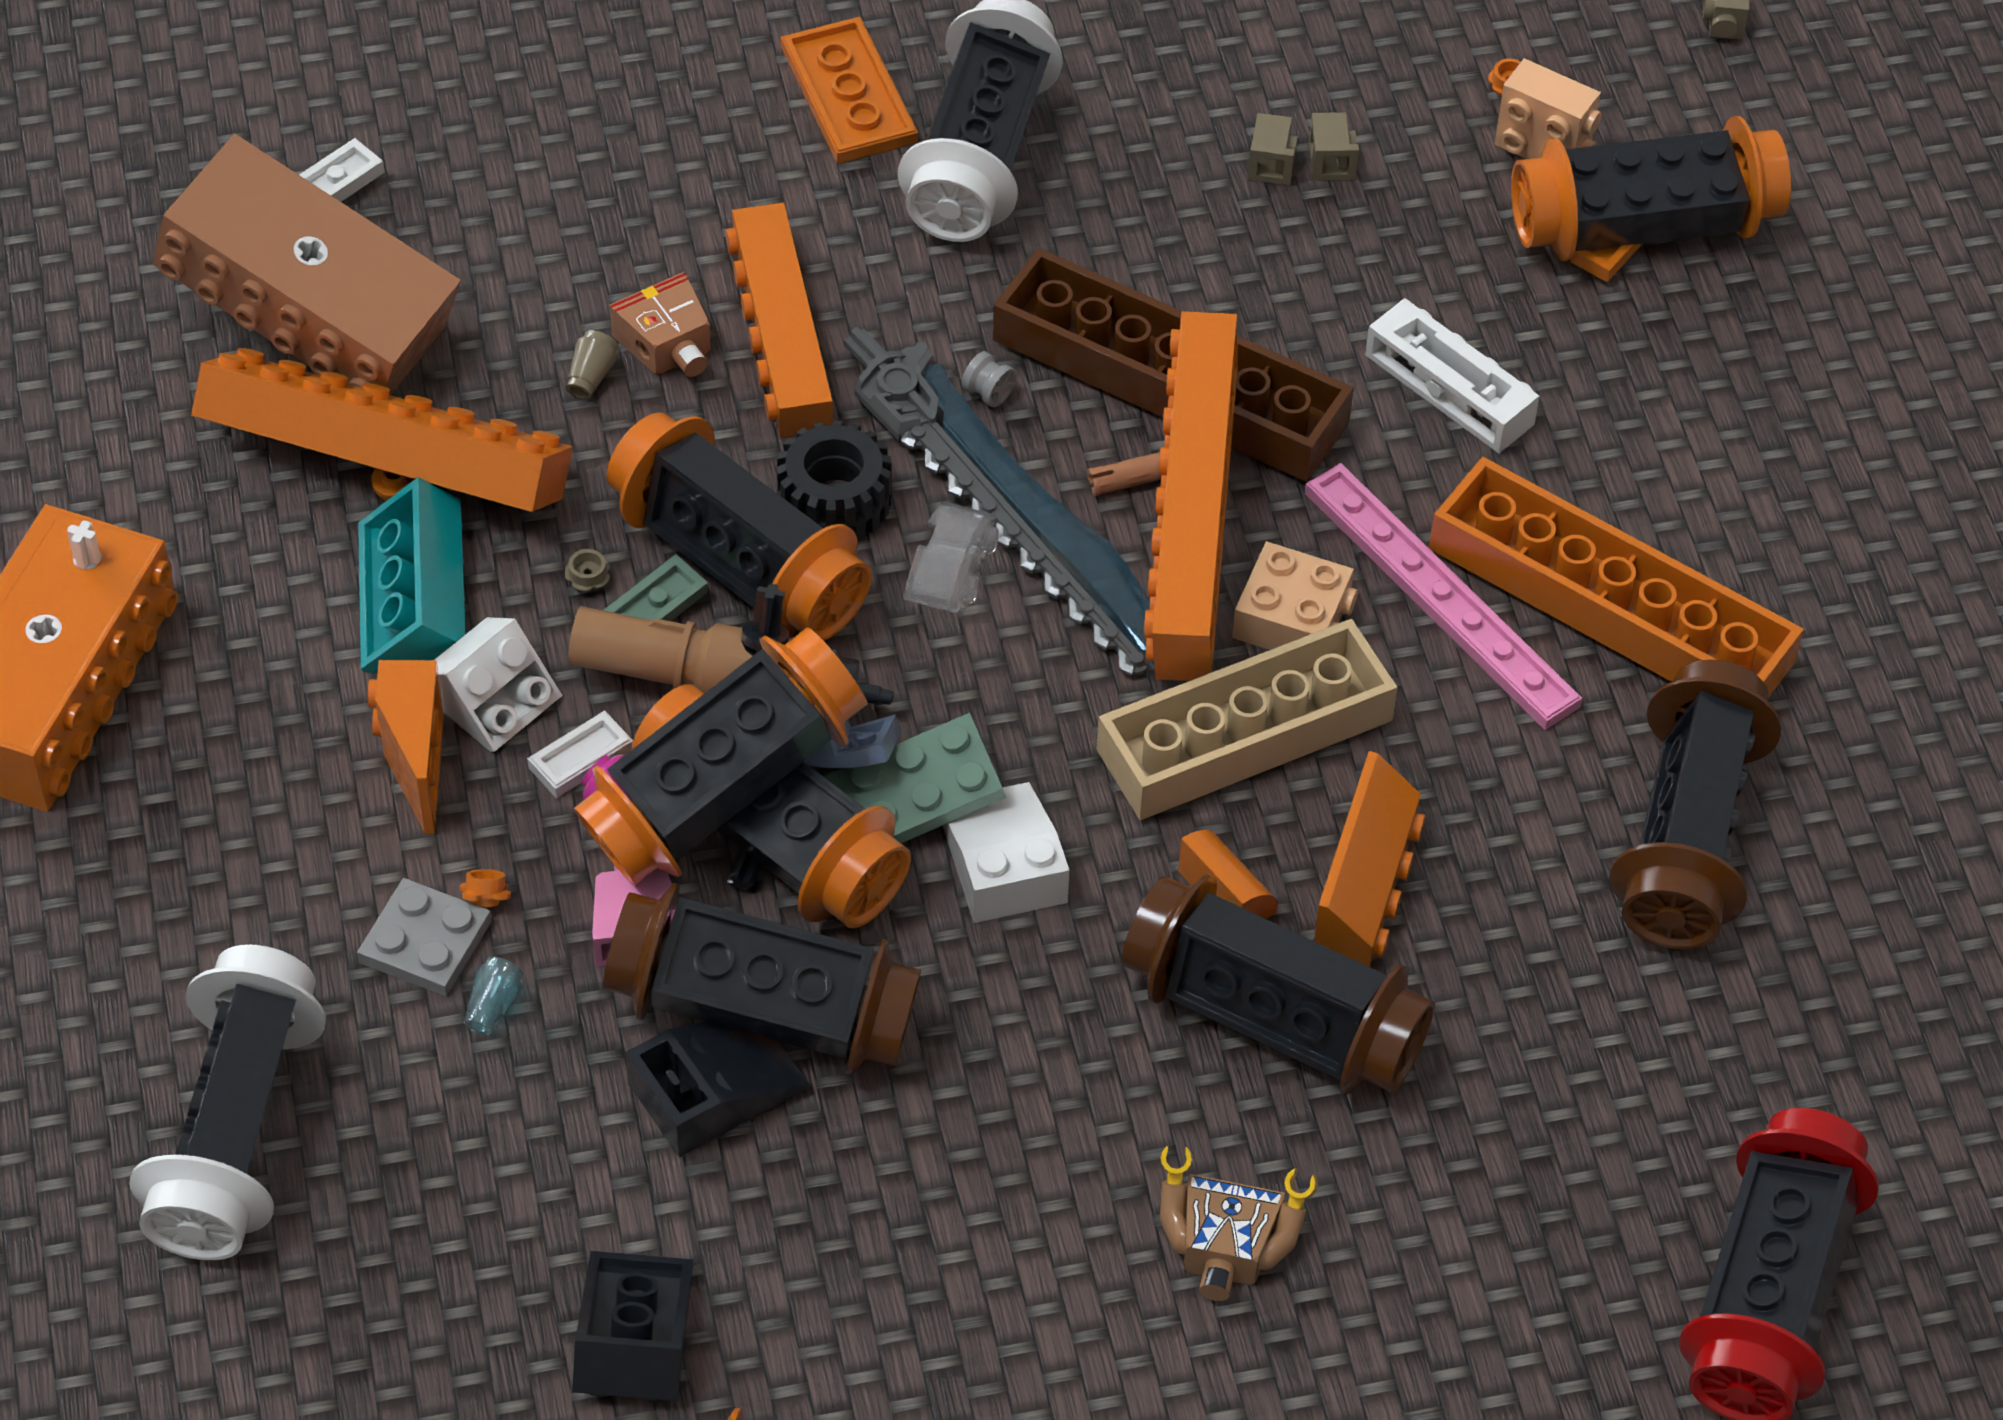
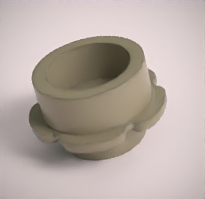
[565,549,610,592]

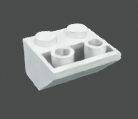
[435,617,562,752]

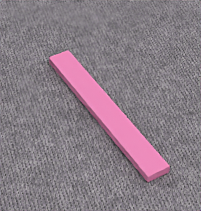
[1305,463,1582,730]

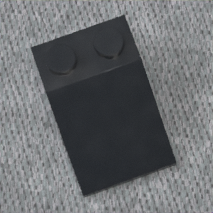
[572,1251,694,1402]

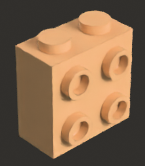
[1494,58,1602,159]
[1232,541,1358,650]

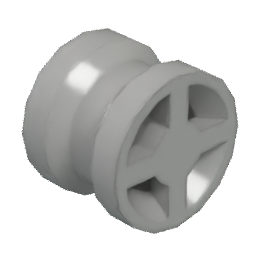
[961,351,1017,408]

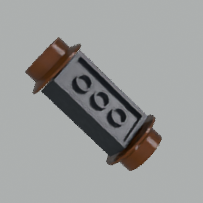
[1609,660,1782,949]
[1122,874,1435,1094]
[603,883,921,1076]

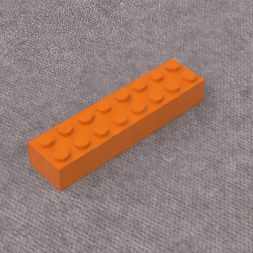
[1144,311,1238,681]
[191,348,573,512]
[1429,456,1804,698]

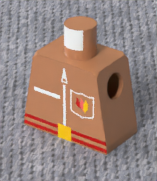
[610,272,711,377]

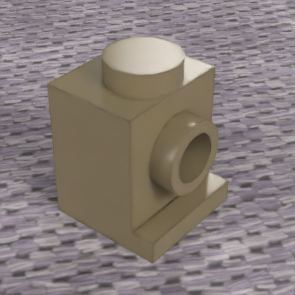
[1701,0,1749,40]
[1309,112,1359,181]
[1248,113,1298,186]

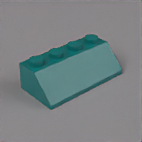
[358,477,466,673]

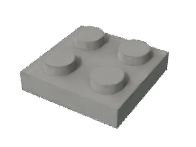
[357,878,492,997]

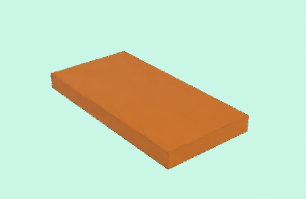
[780,16,918,164]

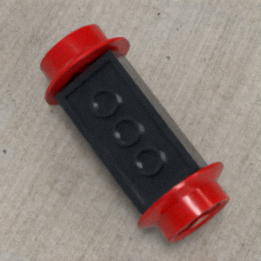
[1679,1108,1879,1420]

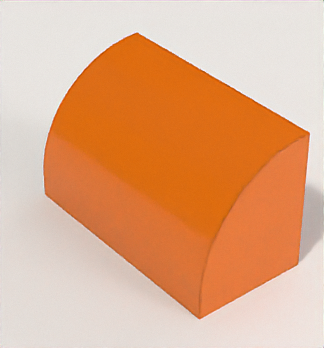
[1178,830,1278,919]

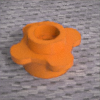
[460,869,511,907]

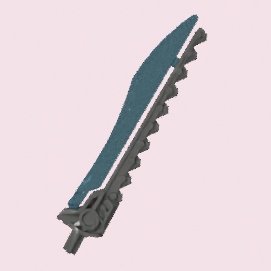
[843,327,1154,676]

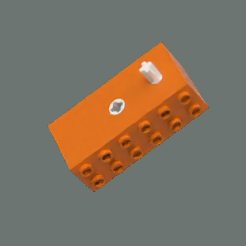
[0,504,178,812]

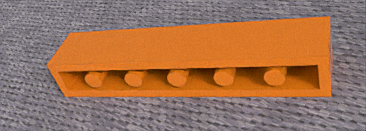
[725,202,833,438]

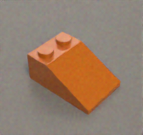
[368,660,445,834]

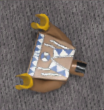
[1160,1146,1318,1301]

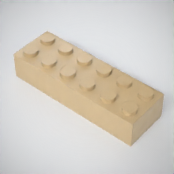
[1097,619,1398,820]

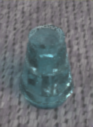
[464,957,523,1034]

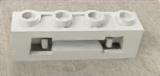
[1365,298,1539,453]

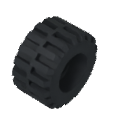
[776,421,892,541]

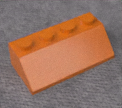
[1314,751,1426,967]

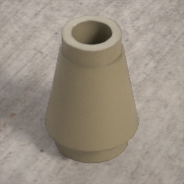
[566,330,618,400]

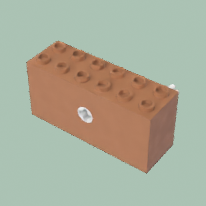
[152,133,461,395]

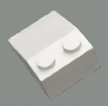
[942,782,1070,923]

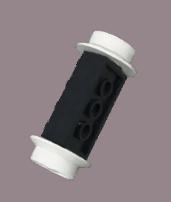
[898,0,1063,242]
[129,945,326,1260]

